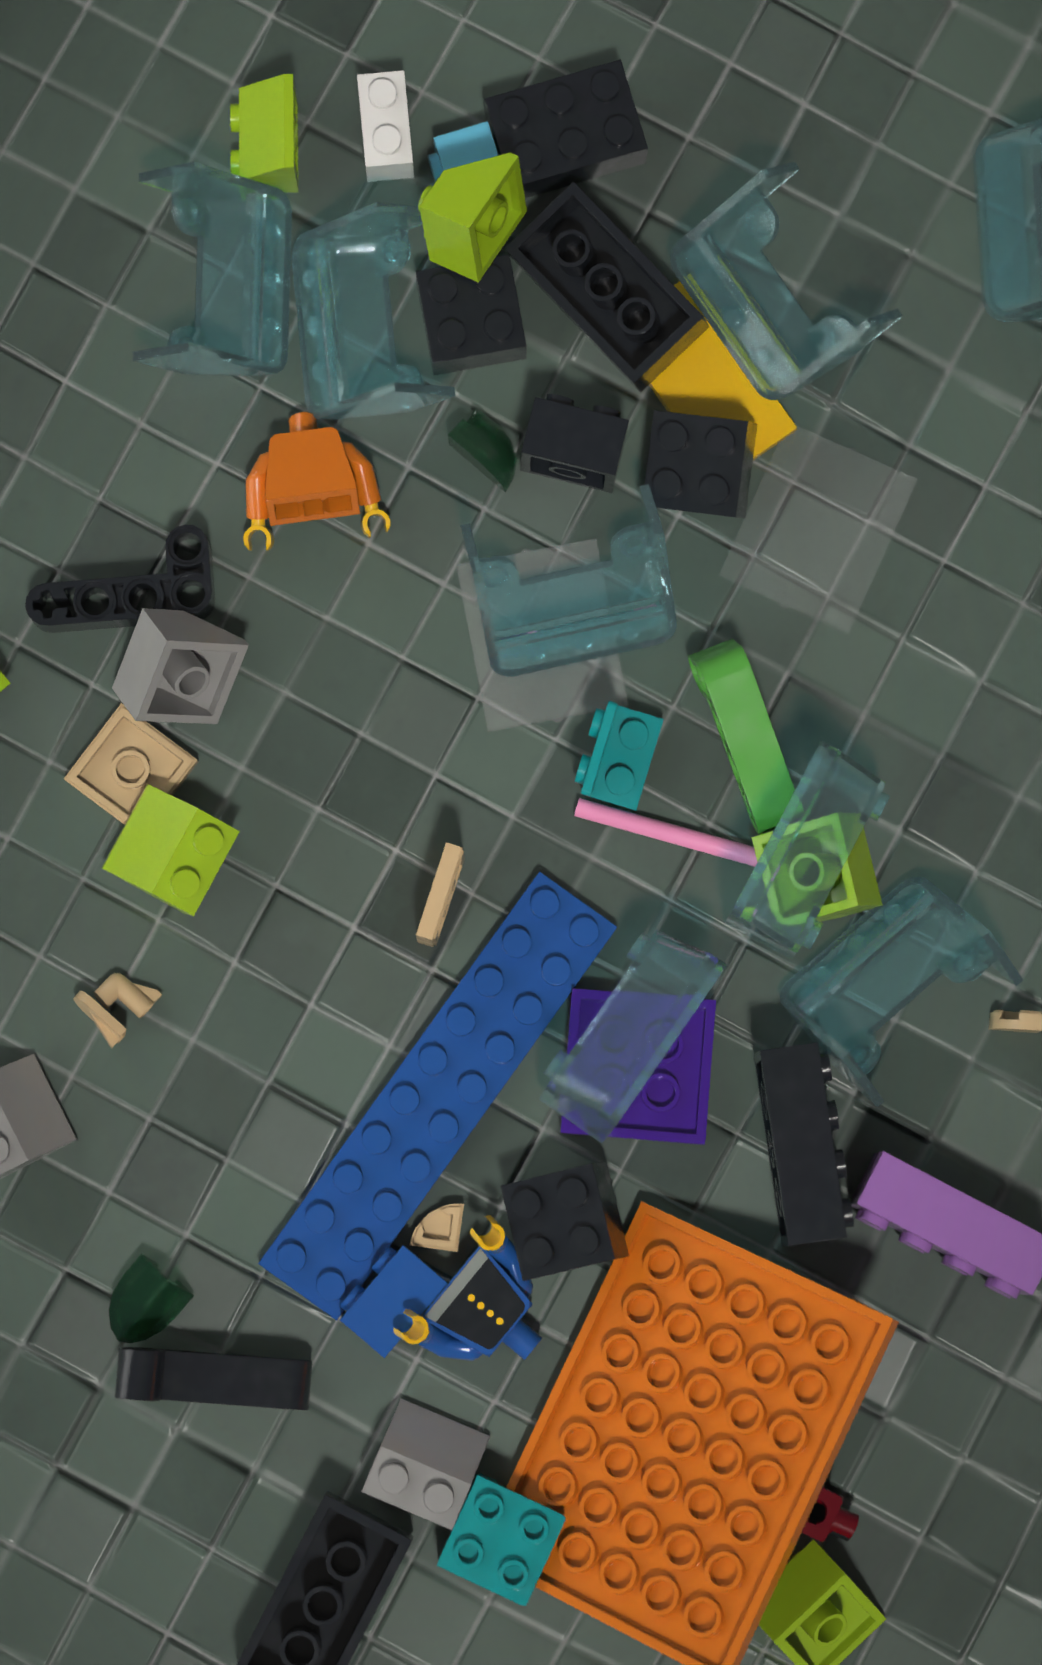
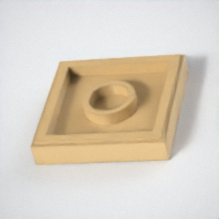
[64,703,199,825]
[416,842,465,947]

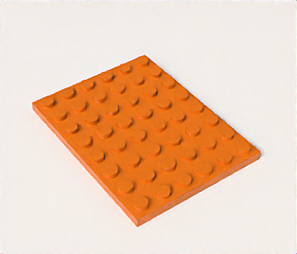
[506,1201,899,1665]

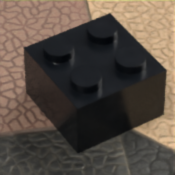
[416,254,527,375]
[521,394,629,493]
[642,410,757,519]
[501,1161,629,1281]

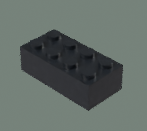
[505,182,709,393]
[754,1042,854,1246]
[237,1491,414,1665]

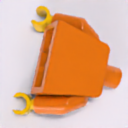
[243,412,391,551]

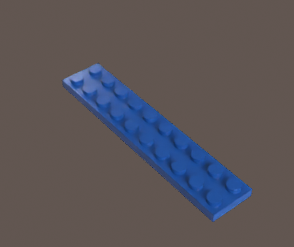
[258,871,617,1321]

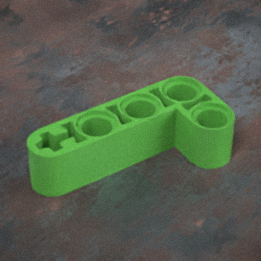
[688,639,803,835]

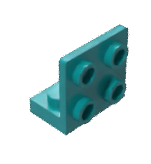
[574,701,664,811]
[436,1472,565,1606]

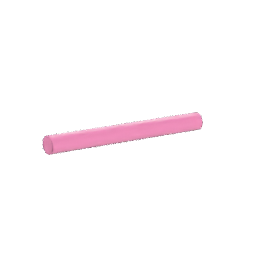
[574,798,758,868]

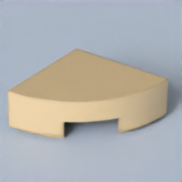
[989,1010,1042,1033]
[410,1204,464,1252]

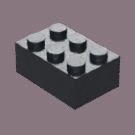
[484,59,648,198]

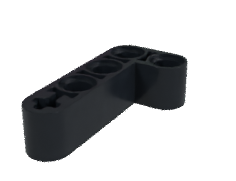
[25,524,215,633]
[115,1347,312,1410]

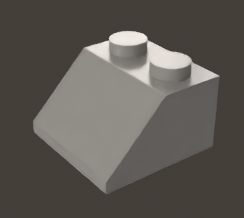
[112,608,249,724]
[0,1054,78,1179]
[362,1398,490,1530]

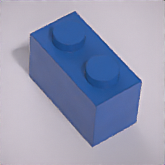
[340,1245,448,1358]

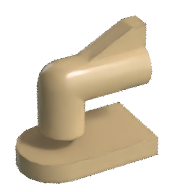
[73,973,162,1049]

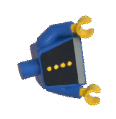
[393,1215,543,1361]

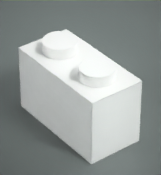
[357,70,414,182]

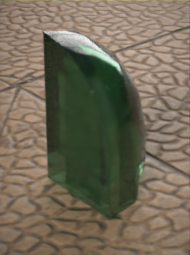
[448,408,517,493]
[109,1253,194,1344]

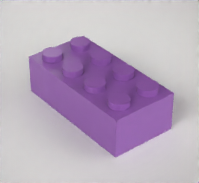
[850,1151,1042,1299]

